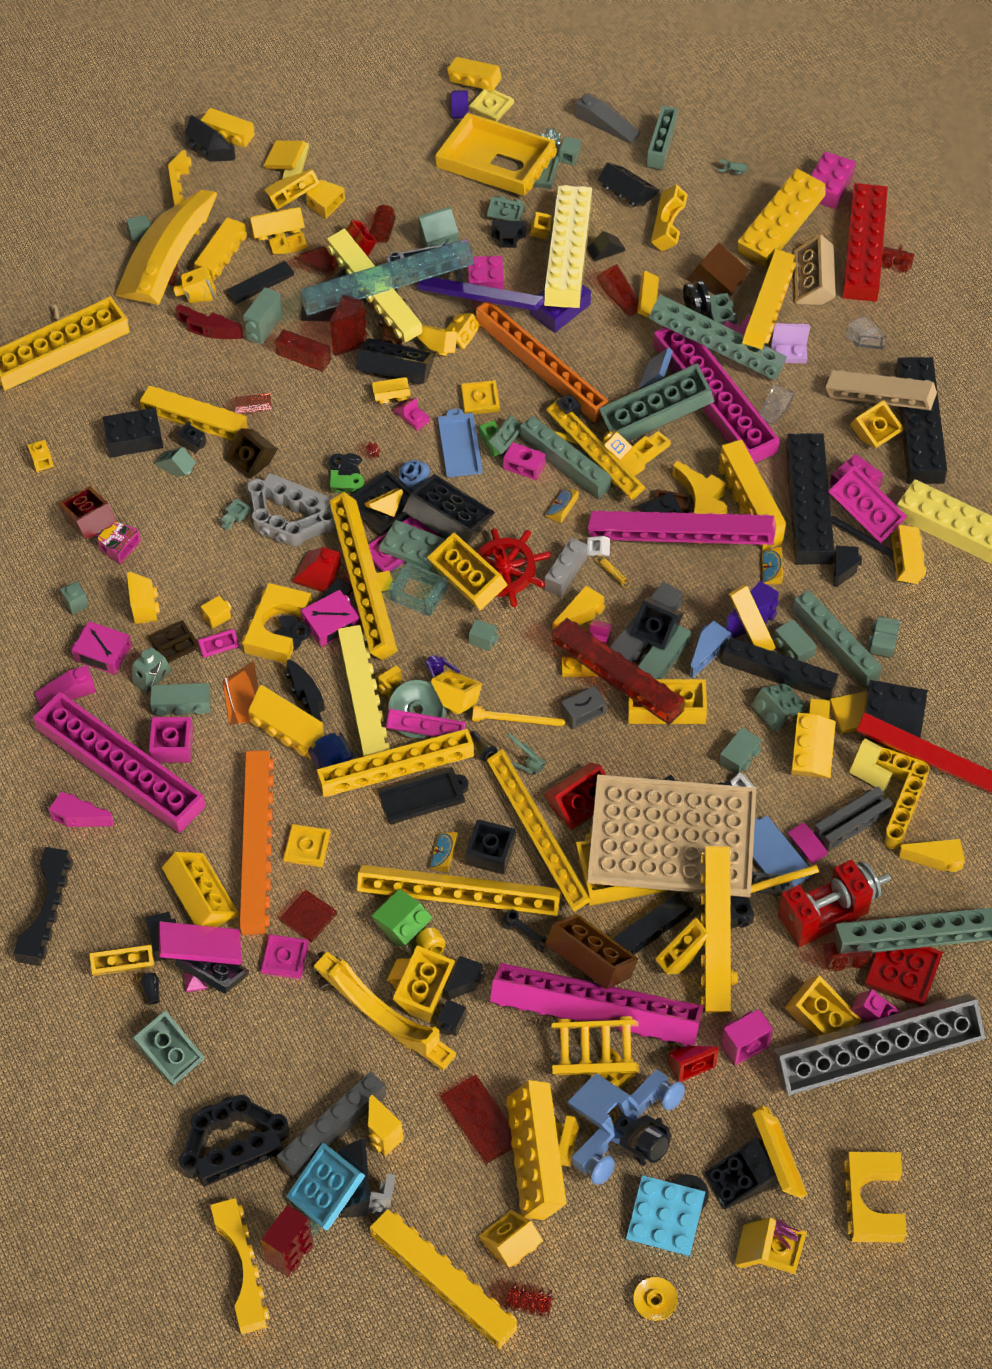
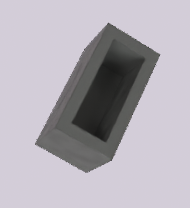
[561,686,606,729]

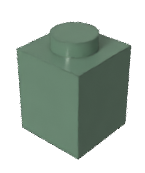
[559,136,581,166]
[126,215,152,243]
[60,581,89,615]
[469,619,499,651]

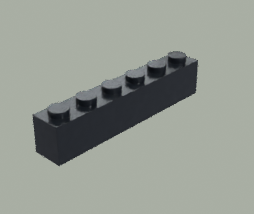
[722,637,839,701]

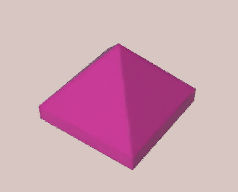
[184,972,207,992]

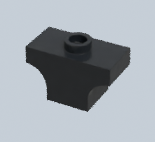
[492,220,526,248]

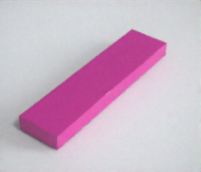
[386,709,466,737]

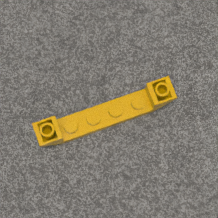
[168,150,202,235]

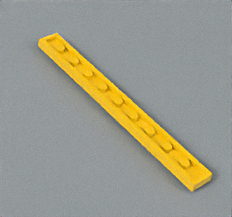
[487,749,591,912]

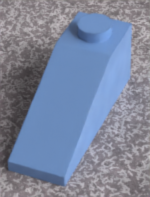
[690,621,731,679]

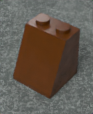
[687,242,749,296]

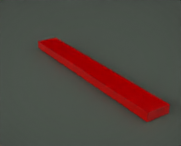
[856,713,992,794]

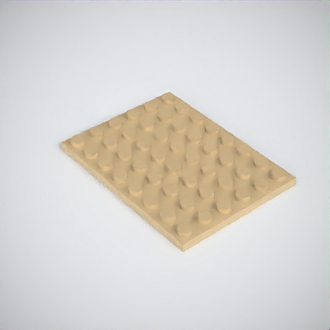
[587,775,757,897]

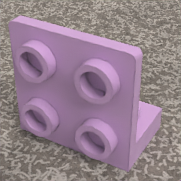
[771,323,810,364]

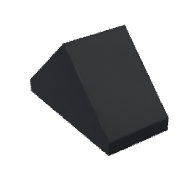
[587,231,625,262]

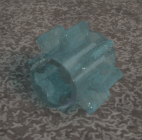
[541,128,561,147]

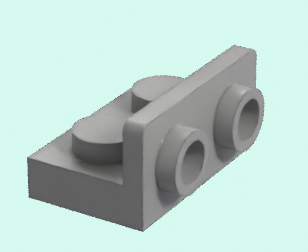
[368,1174,396,1216]

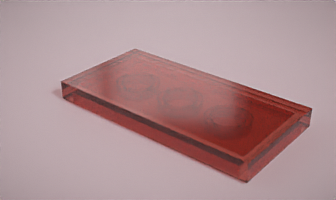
[440,1074,513,1165]

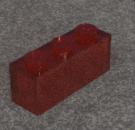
[275,329,331,372]

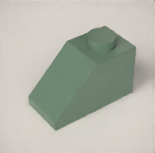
[154,447,196,477]

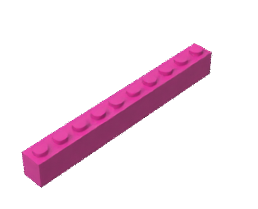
[588,511,776,545]

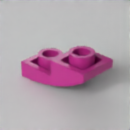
[787,822,828,864]

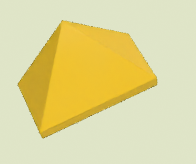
[364,488,403,517]

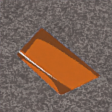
[223,662,258,725]

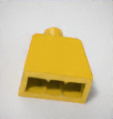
[305,180,345,219]

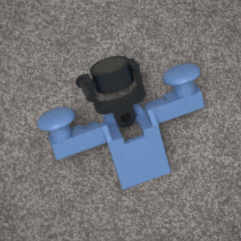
[568,1069,685,1185]

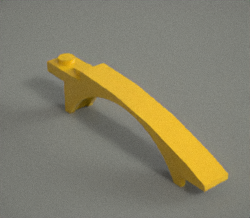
[314,952,456,1071]

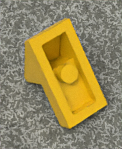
[562,649,600,677]

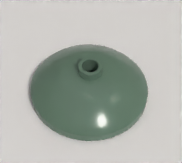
[388,680,446,738]

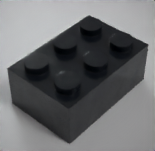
[103,407,164,458]

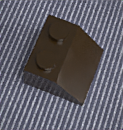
[224,428,278,479]

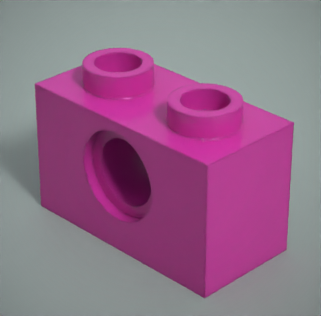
[503,442,545,481]

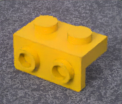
[446,313,480,349]
[372,377,411,404]

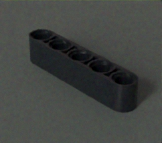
[612,892,694,955]

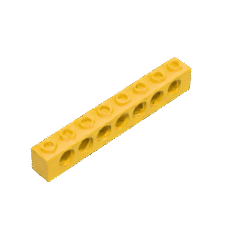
[317,729,474,797]

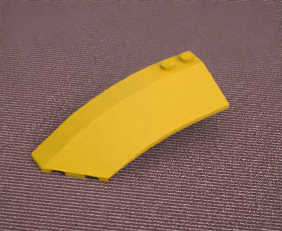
[115,190,217,305]

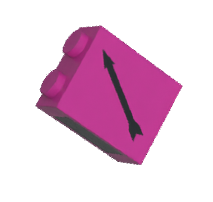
[301,590,361,647]
[71,621,132,675]

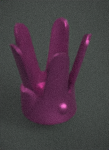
[773,1219,801,1250]

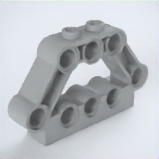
[247,473,336,546]

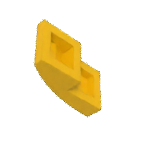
[269,232,308,254]

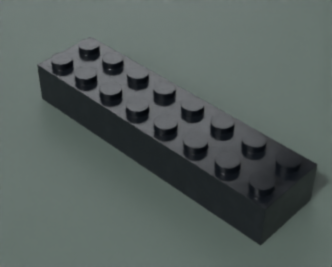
[895,357,947,484]
[786,433,834,565]

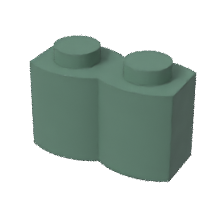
[868,615,901,658]

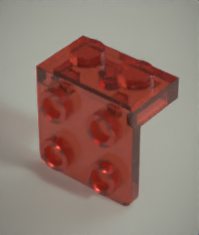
[823,942,873,971]

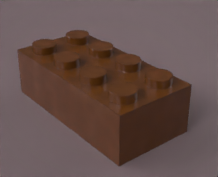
[545,914,639,989]

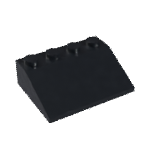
[403,474,495,545]

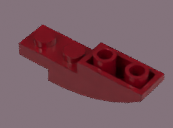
[175,304,243,339]

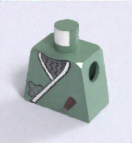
[132,648,172,694]

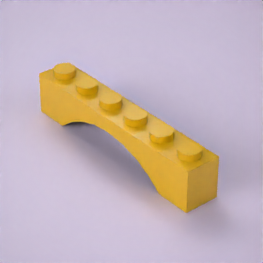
[211,1198,270,1334]

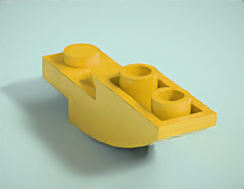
[611,431,671,488]

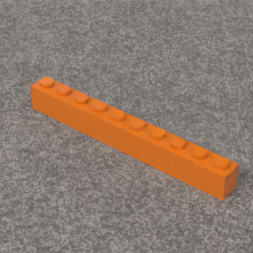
[476,302,609,424]
[240,750,274,935]

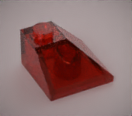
[294,245,339,273]

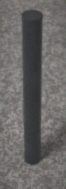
[831,516,894,558]

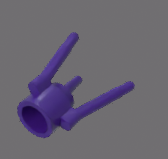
[425,655,460,678]

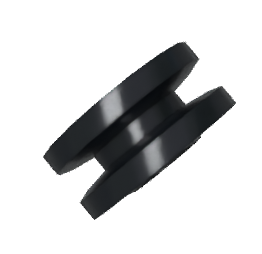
[683,280,711,316]

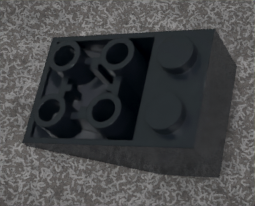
[704,1138,779,1210]

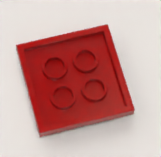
[865,947,943,1007]

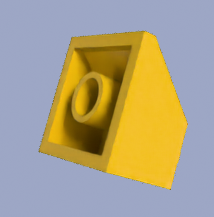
[849,400,904,449]
[127,572,160,624]
[431,670,482,714]
[368,1095,404,1156]
[478,1210,543,1268]

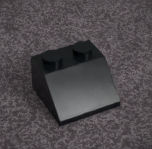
[630,598,684,650]

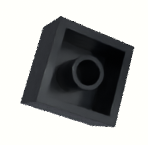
[466,819,516,874]

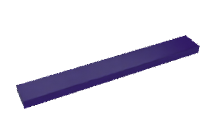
[417,276,544,311]

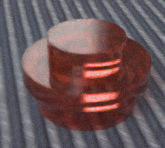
[365,442,381,458]

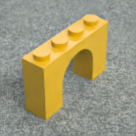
[242,583,312,664]
[843,1152,907,1243]

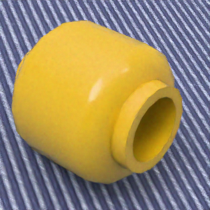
[416,927,446,955]

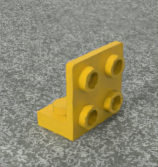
[555,1116,579,1167]

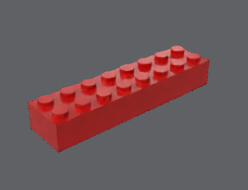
[843,183,888,302]

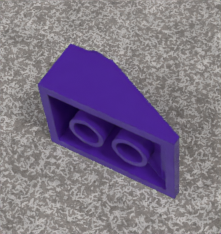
[726,581,779,638]

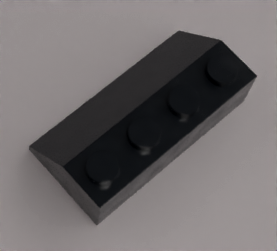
[356,338,435,384]

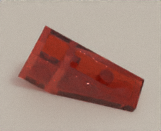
[597,264,639,317]

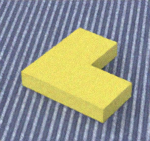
[849,739,893,791]

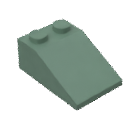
[130,1010,205,1086]

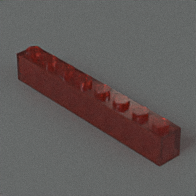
[552,618,685,725]

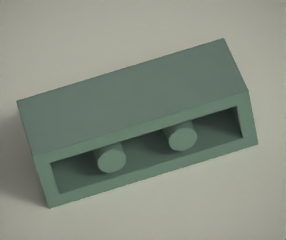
[151,683,211,716]

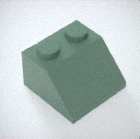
[418,206,459,248]

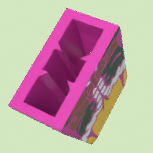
[95,522,141,565]

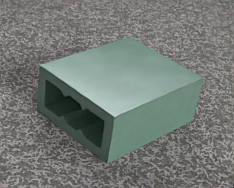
[243,287,283,345]

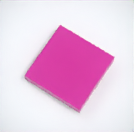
[261,934,309,979]

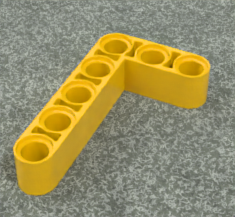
[876,747,929,849]

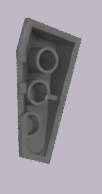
[576,93,640,144]

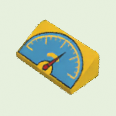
[545,489,579,523]
[762,547,783,585]
[429,832,458,873]

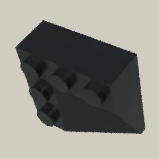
[860,680,928,745]

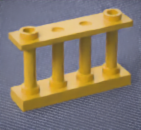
[552,1016,640,1076]

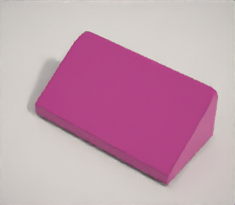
[197,629,240,658]

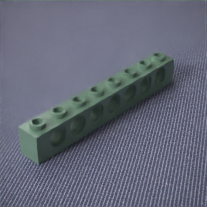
[648,294,787,381]
[833,908,992,956]

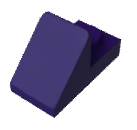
[451,90,468,119]

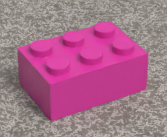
[811,151,856,209]

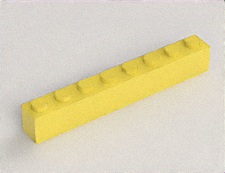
[327,228,422,343]
[338,625,390,757]

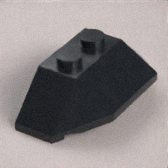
[185,115,236,162]

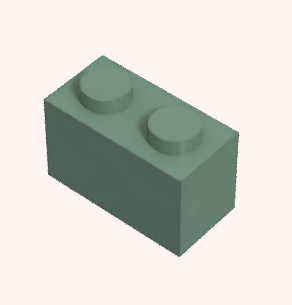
[774,619,817,662]
[719,728,762,775]

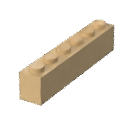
[826,370,937,410]

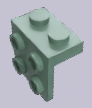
[751,684,808,731]

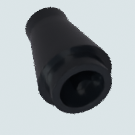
[139,973,160,1005]

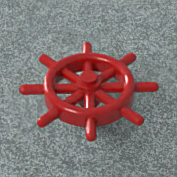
[474,528,551,607]

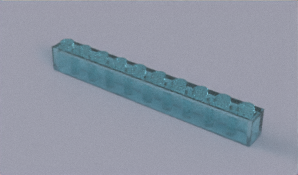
[300,239,474,315]

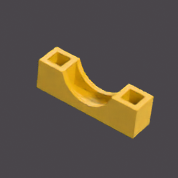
[651,184,688,252]

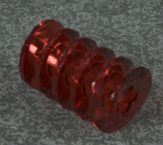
[369,205,396,243]
[505,1282,553,1319]

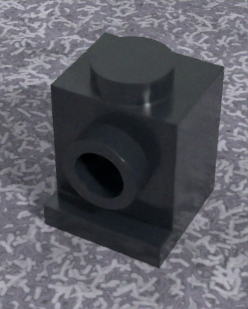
[177,422,207,454]

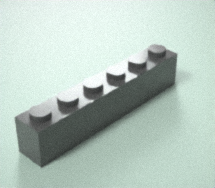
[600,581,683,680]
[277,1072,387,1180]

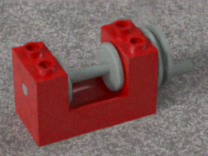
[778,859,891,948]

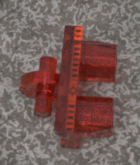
[882,245,915,273]

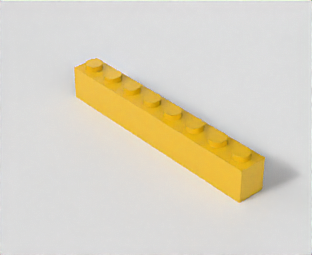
[742,249,796,350]
[701,846,731,1014]
[370,1209,517,1349]

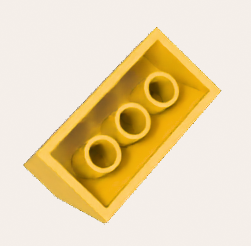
[628,679,707,724]
[249,685,325,759]
[162,852,239,927]

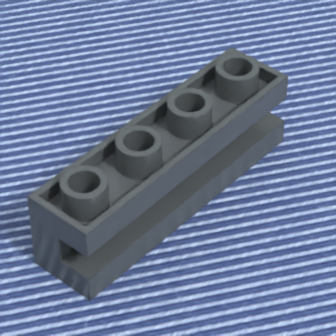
[814,787,893,852]

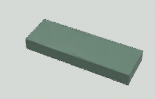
[489,415,521,454]

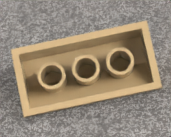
[794,234,836,305]

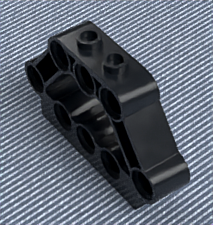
[178,1095,290,1187]

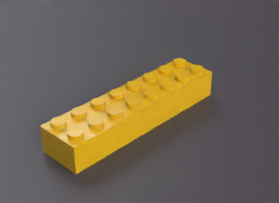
[0,296,130,391]

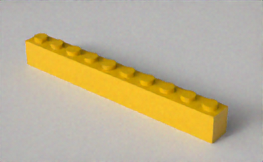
[329,492,398,660]
[357,865,561,916]

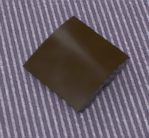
[149,620,200,663]

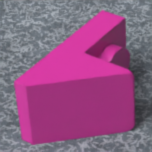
[393,398,430,431]
[585,620,612,656]

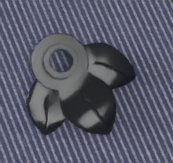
[329,453,362,476]
[274,615,310,651]

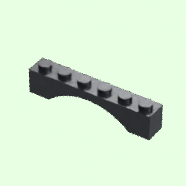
[14,847,73,966]

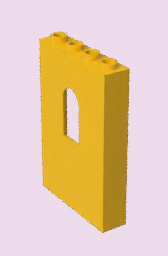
[435,113,557,196]

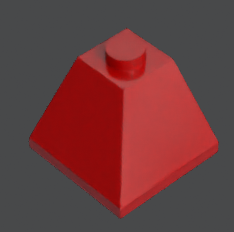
[292,547,341,593]
[667,1046,719,1082]

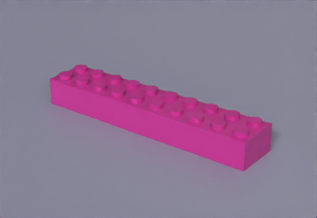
[653,327,780,463]
[33,692,206,834]
[490,963,703,1046]

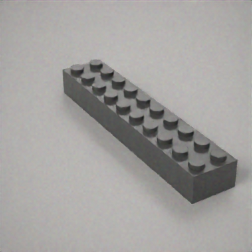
[772,993,986,1096]

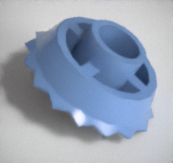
[398,460,431,490]

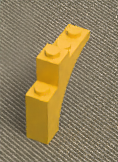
[672,461,728,545]

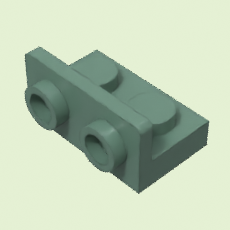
[487,196,526,221]

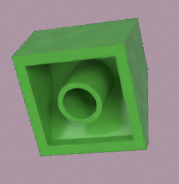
[371,889,433,946]

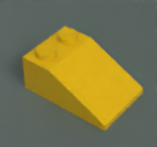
[784,975,862,1036]

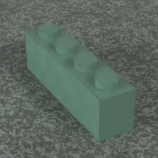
[647,105,678,169]
[630,625,691,679]

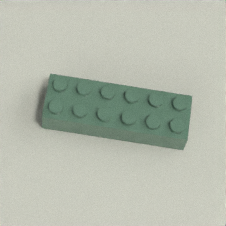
[599,363,715,441]

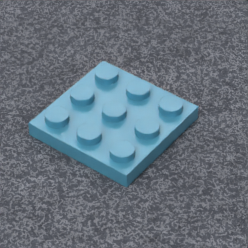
[286,1143,365,1231]
[626,1175,705,1257]

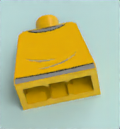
[174,266,217,303]

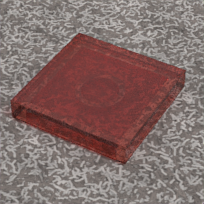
[235,393,272,414]
[280,890,337,943]

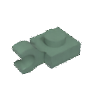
[718,159,749,174]
[221,499,251,530]

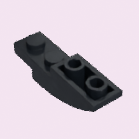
[284,659,325,722]

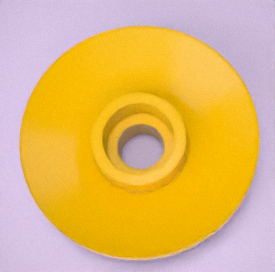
[633,1277,678,1321]

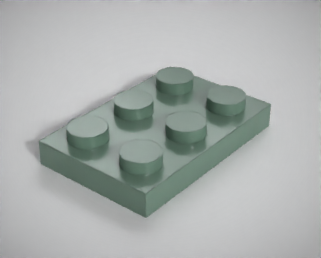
[379,520,445,570]

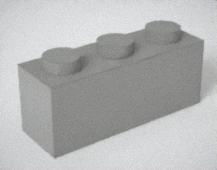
[545,537,588,597]

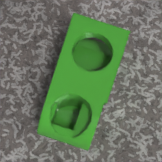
[479,421,507,457]
[330,470,365,493]

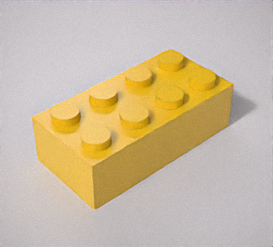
[427,533,507,611]

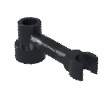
[502,909,547,952]

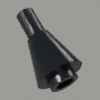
[470,730,497,761]

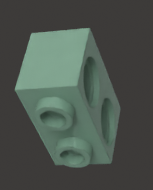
[708,293,737,325]

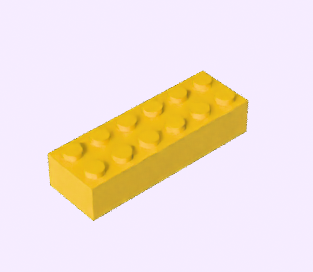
[738,168,826,269]
[718,440,786,551]
[506,1080,567,1220]

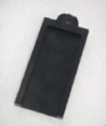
[378,767,468,825]

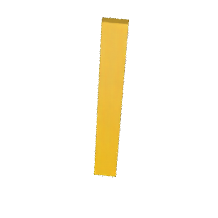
[546,398,646,500]

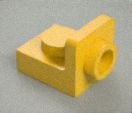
[378,665,402,699]

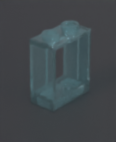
[389,562,448,616]

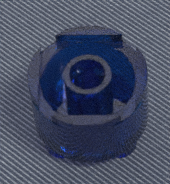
[308,733,353,769]

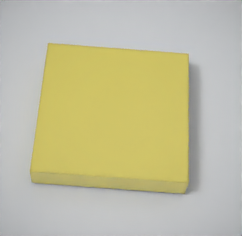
[469,89,514,122]

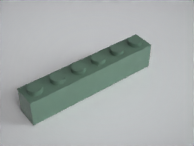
[520,416,611,499]
[792,590,882,688]

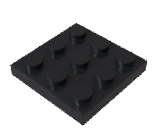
[351,470,412,535]

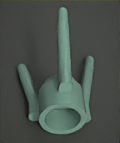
[508,733,546,775]

